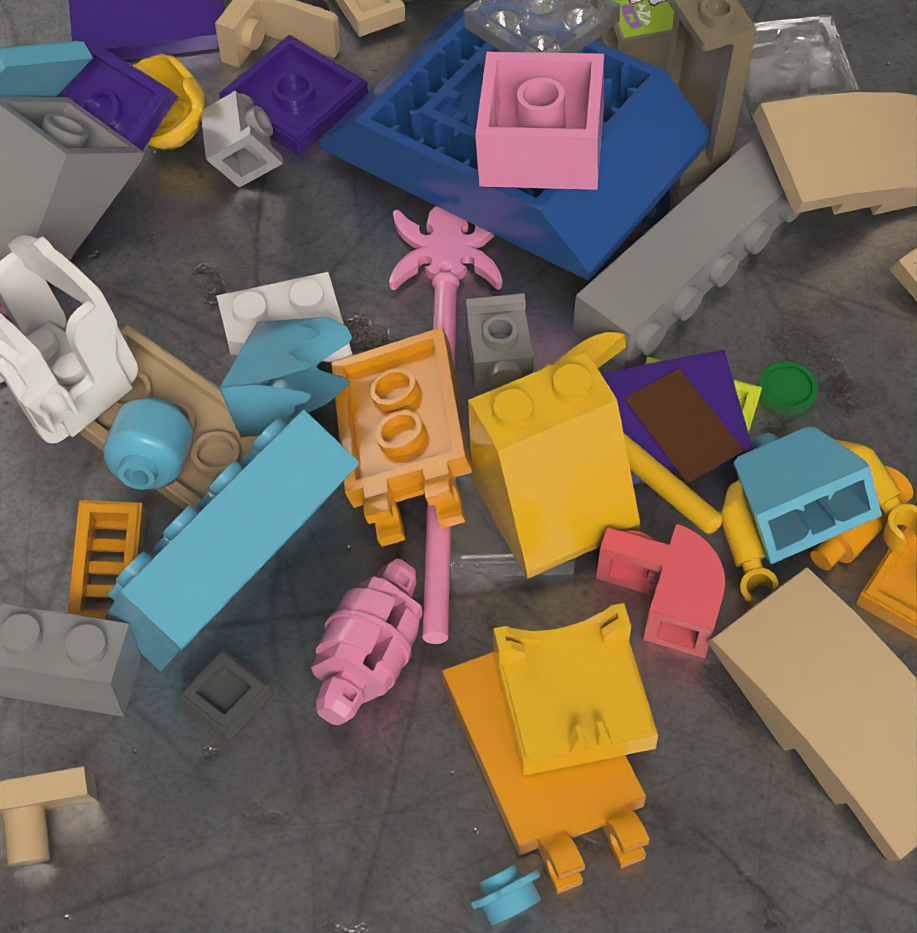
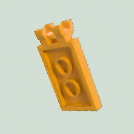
[332,327,472,547]
[442,627,650,894]

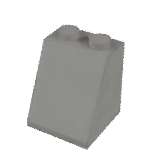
[0,96,145,261]

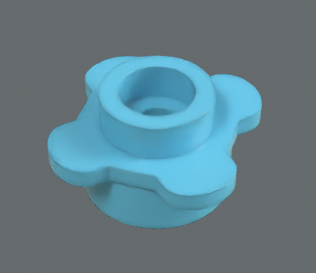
[470,864,542,926]

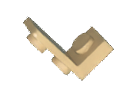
[215,0,340,68]

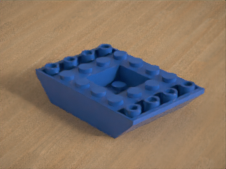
[319,0,711,281]

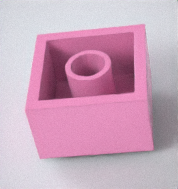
[475,52,604,190]

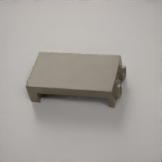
[666,0,757,188]

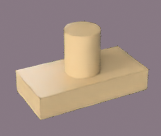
[0,766,98,867]

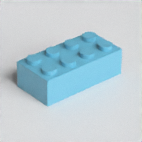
[104,409,360,672]

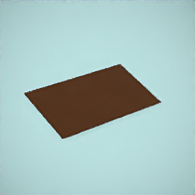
[624,368,744,484]

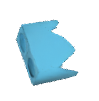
[219,317,352,438]

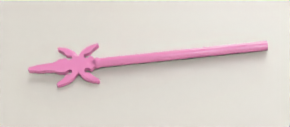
[389,206,502,644]

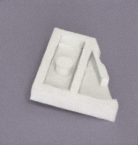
[216,272,353,363]

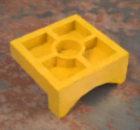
[493,603,658,776]

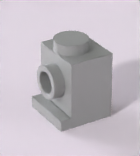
[201,91,283,188]
[466,293,534,390]

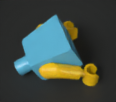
[721,427,917,610]

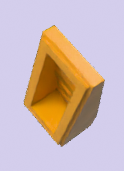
[67,500,148,620]

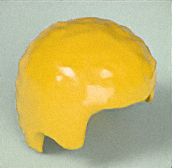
[133,53,207,150]

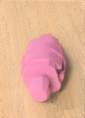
[311,559,423,726]

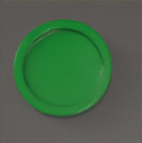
[758,361,818,416]

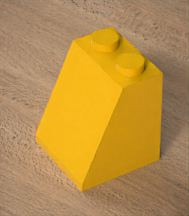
[468,351,640,579]

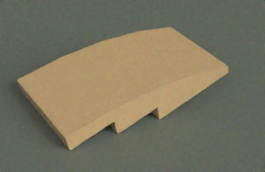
[752,92,917,215]
[707,567,917,861]

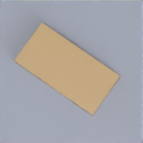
[79,323,260,513]

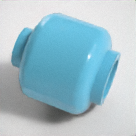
[103,397,193,490]

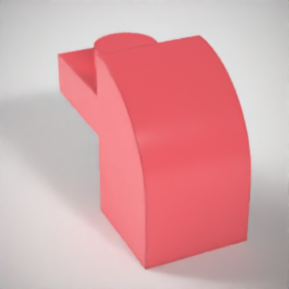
[596,524,725,658]

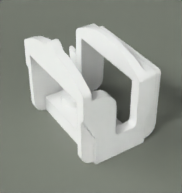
[0,235,138,444]

